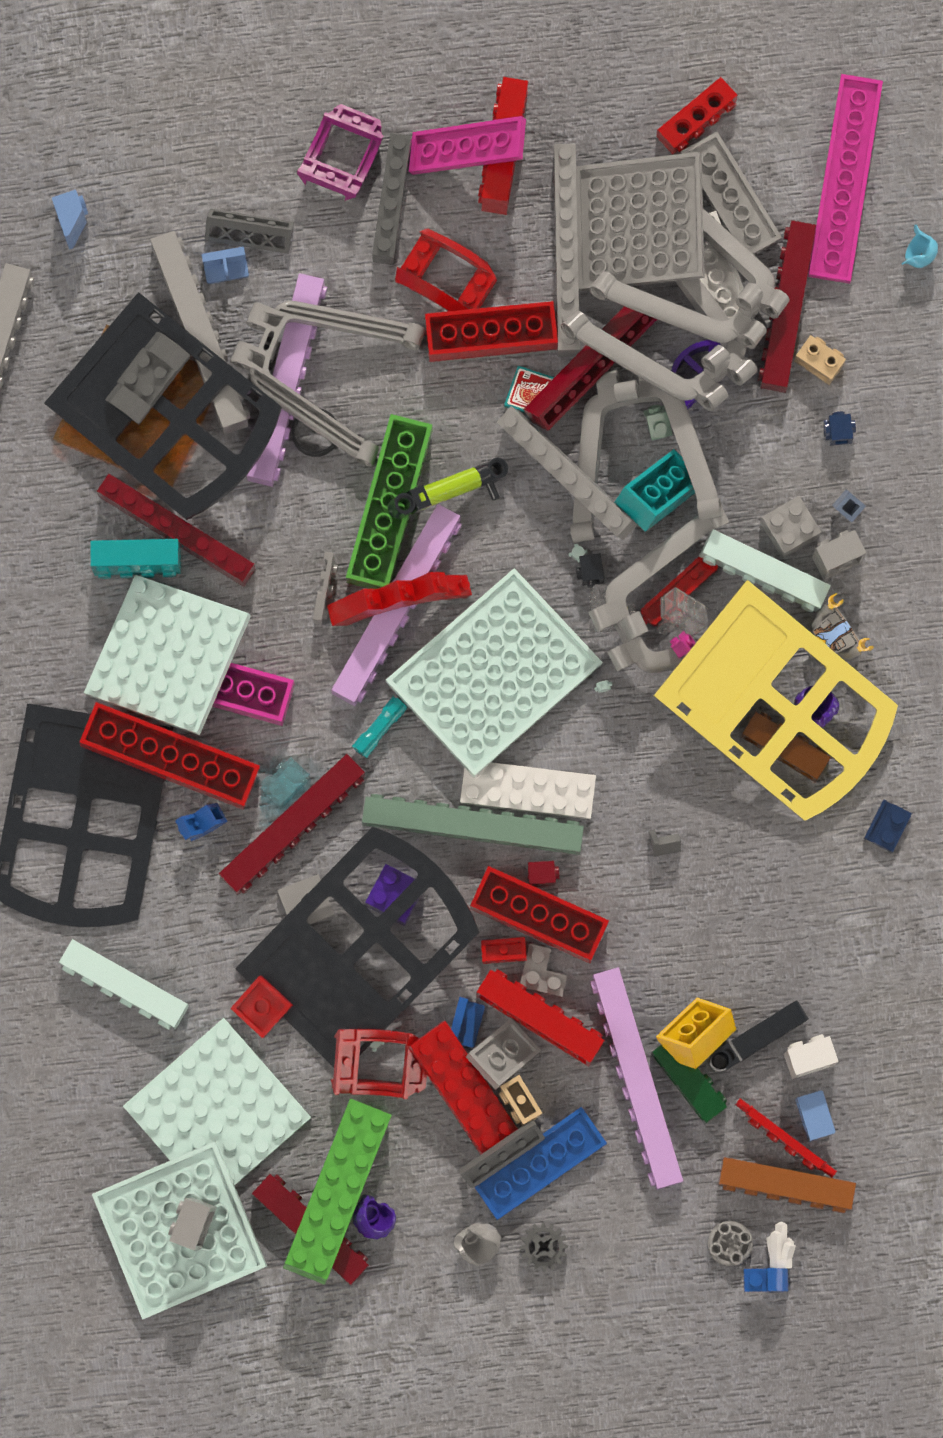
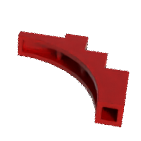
[327,572,472,626]

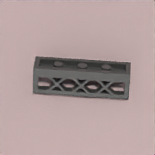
[205,209,294,254]
[459,1119,545,1189]

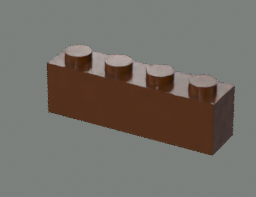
[741,712,831,783]

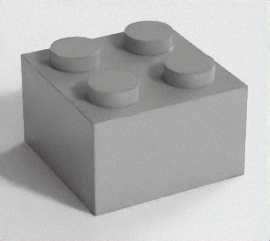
[760,496,821,559]
[812,530,867,581]
[168,1197,217,1251]

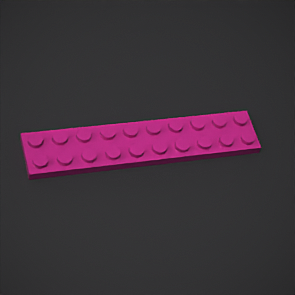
[808,74,883,284]

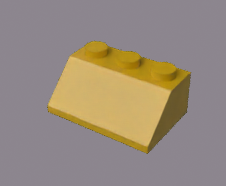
[656,998,736,1069]

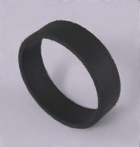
[292,408,337,457]

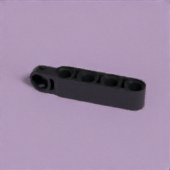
[709,1000,809,1072]

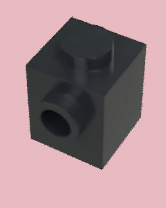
[576,553,604,588]

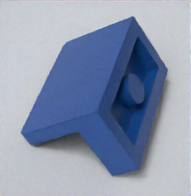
[451,997,485,1048]

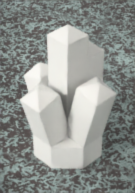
[766,1222,796,1268]

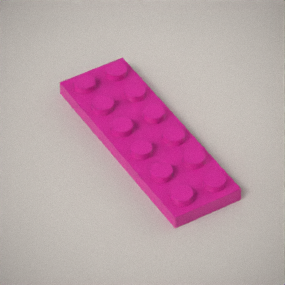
[409,116,526,175]

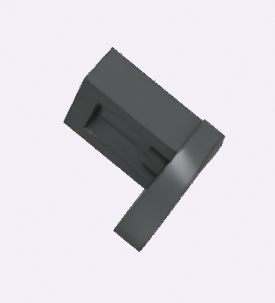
[648,829,681,857]

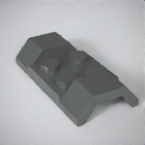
[105,332,191,425]

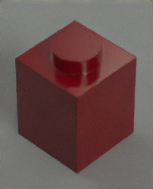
[527,861,560,887]

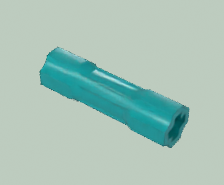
[352,696,408,759]

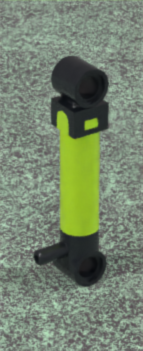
[388,457,508,519]

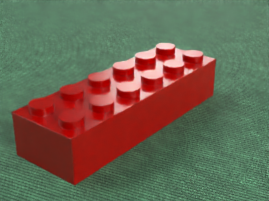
[478,77,528,215]
[425,301,558,362]
[470,866,609,964]
[476,969,604,1067]

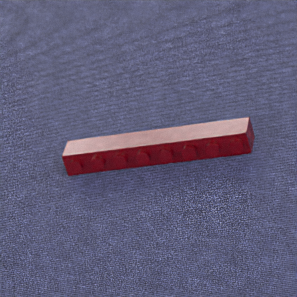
[758,220,816,393]
[523,306,657,431]
[97,473,256,587]
[218,754,365,895]

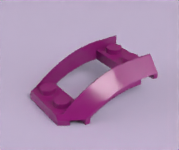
[297,104,383,201]

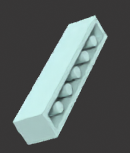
[699,529,831,612]
[59,939,189,1030]

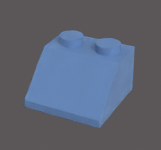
[52,190,88,250]

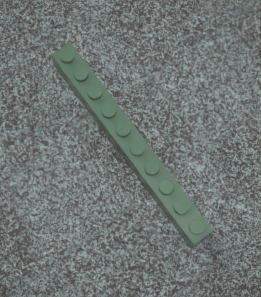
[362,794,584,855]

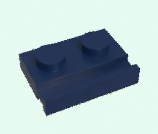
[864,799,912,853]

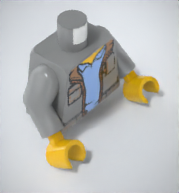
[807,593,874,661]

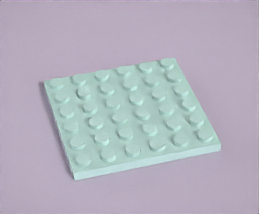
[84,575,251,735]
[123,1018,311,1186]
[92,1141,267,1320]

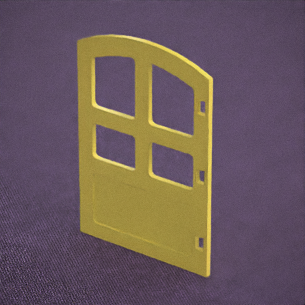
[653,580,898,821]

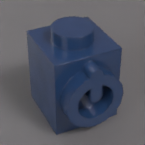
[823,411,856,446]

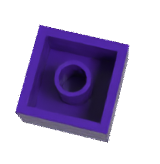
[365,864,419,926]

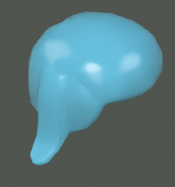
[902,225,938,268]

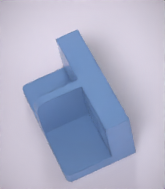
[202,247,249,284]
[795,1091,835,1142]

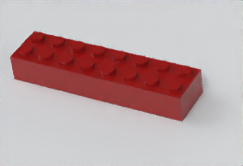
[79,702,260,810]

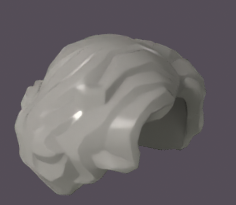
[454,1223,501,1265]

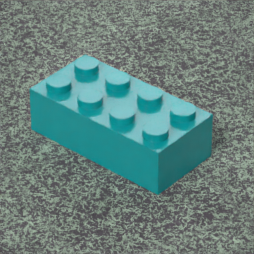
[614,449,695,532]
[90,539,181,579]

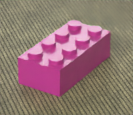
[212,663,295,726]

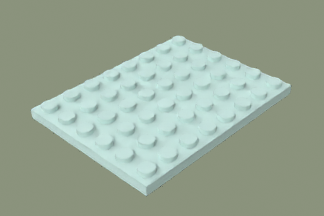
[385,568,603,777]

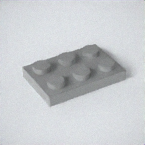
[466,1018,541,1090]

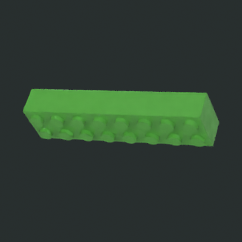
[346,414,433,589]
[283,1098,392,1285]

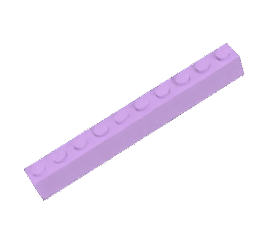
[247,273,328,487]
[332,504,462,706]
[590,967,683,1190]

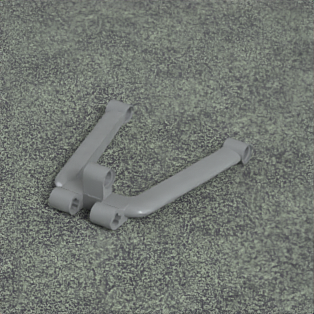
[589,209,790,349]
[561,279,757,411]
[230,301,426,467]
[570,362,723,543]
[588,508,729,673]

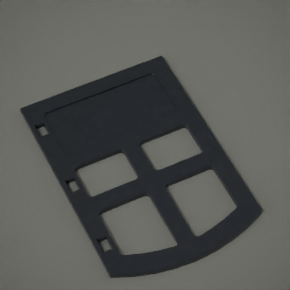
[44,292,282,520]
[0,703,174,928]
[235,827,480,1068]

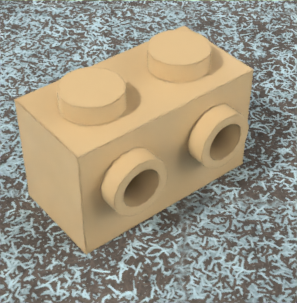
[794,335,846,385]
[499,1075,542,1126]

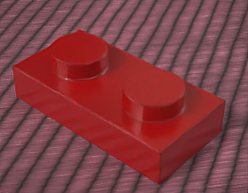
[481,937,527,964]

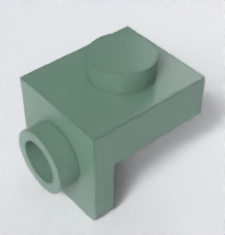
[643,405,672,440]

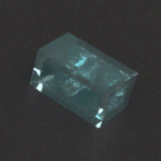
[260,757,311,810]

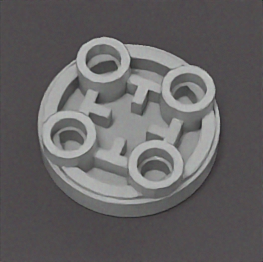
[707,1221,753,1266]

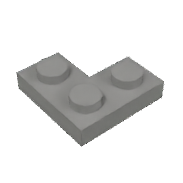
[520,944,567,998]

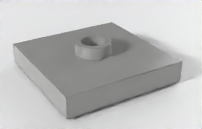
[277,874,335,925]

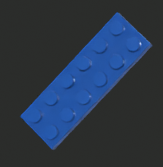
[474,1107,607,1220]

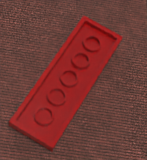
[408,1021,518,1155]

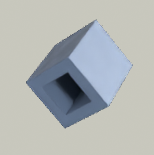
[832,489,866,522]

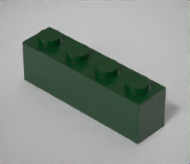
[651,1045,727,1125]

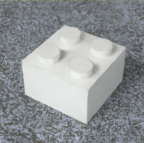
[784,1034,838,1079]

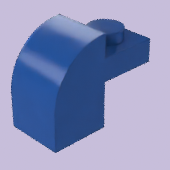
[175,803,228,841]
[743,1268,789,1292]

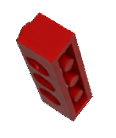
[656,77,738,155]

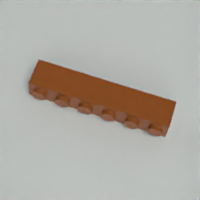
[718,1157,856,1214]

